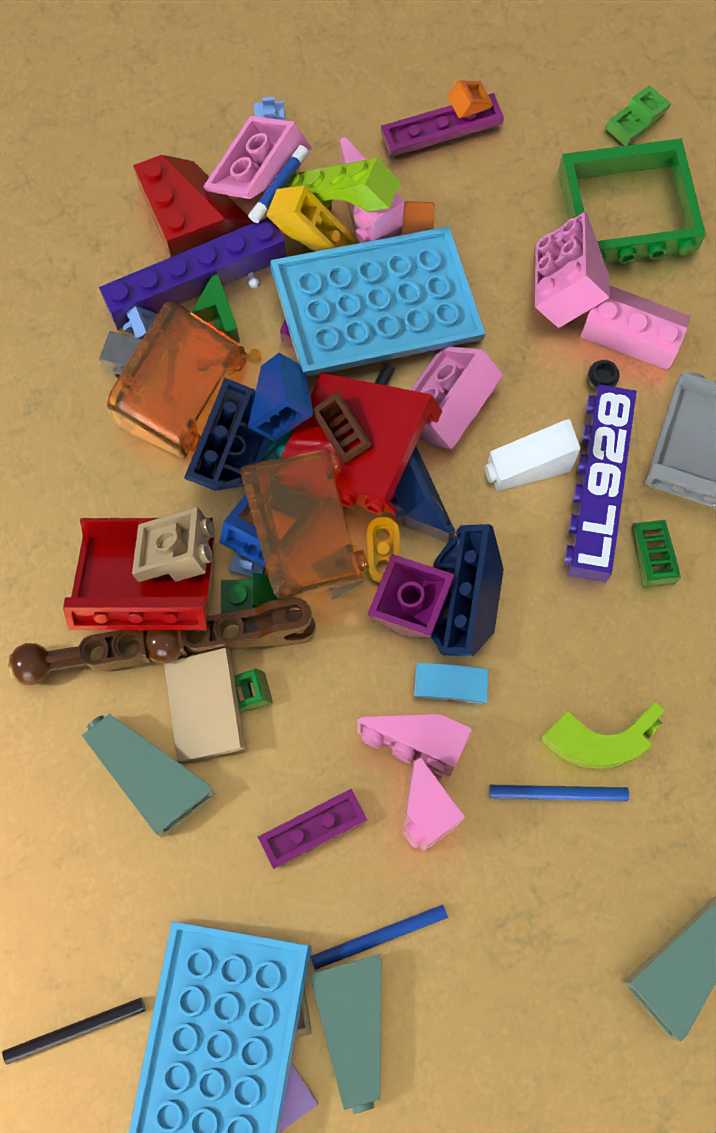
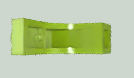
[540,701,666,770]

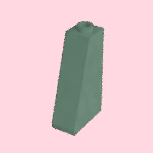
[82,714,216,837]
[623,897,716,1042]
[309,954,382,1114]

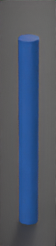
[489,784,629,801]
[310,904,448,970]

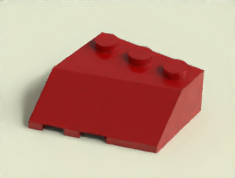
[133,154,255,257]

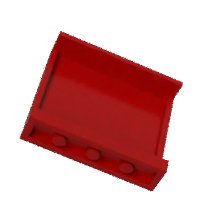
[273,373,443,515]
[63,518,215,630]

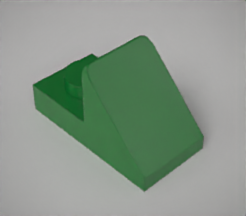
[192,274,240,346]
[221,573,288,614]

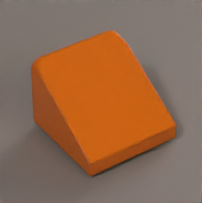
[448,80,493,118]
[403,201,435,235]

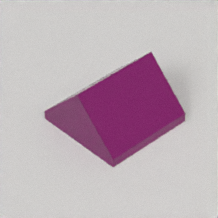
[367,554,455,638]

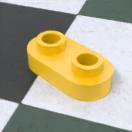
[367,517,400,583]

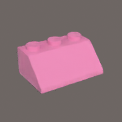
[580,285,690,371]
[411,347,504,449]
[402,757,465,852]

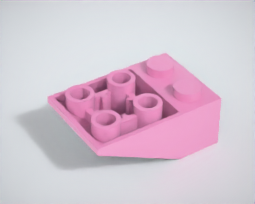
[535,212,610,328]
[357,714,472,778]

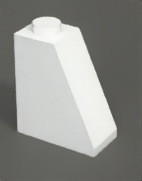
[485,419,580,492]

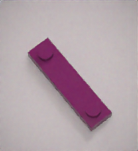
[381,93,504,157]

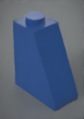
[248,352,313,442]

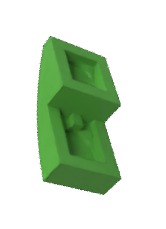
[605,85,671,146]

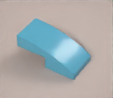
[414,663,489,704]

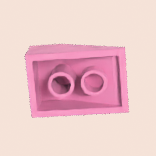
[203,116,311,199]
[340,136,404,243]

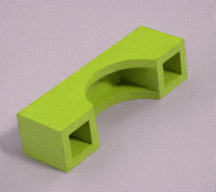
[285,157,401,212]

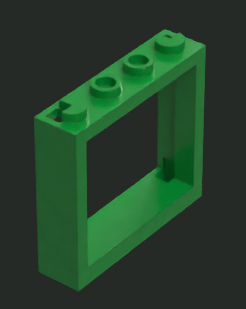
[558,138,706,263]

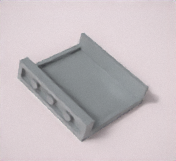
[644,371,716,508]

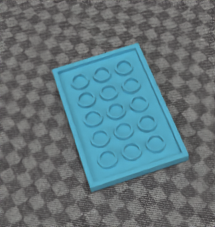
[270,226,485,377]
[129,921,311,1133]

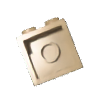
[132,507,215,582]

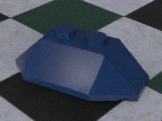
[184,377,270,491]
[391,446,455,543]
[431,524,504,656]

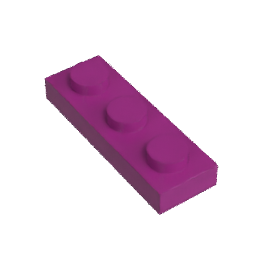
[258,788,367,869]

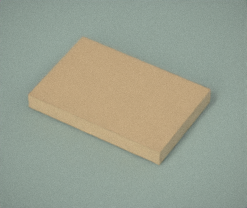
[164,648,245,764]

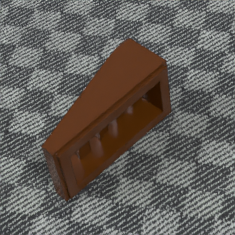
[313,392,372,465]

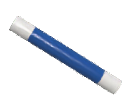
[248,145,309,223]

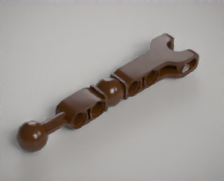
[8,597,316,685]

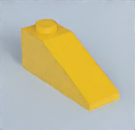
[266,185,358,251]

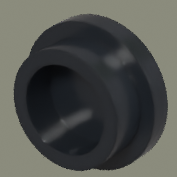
[587,360,620,389]

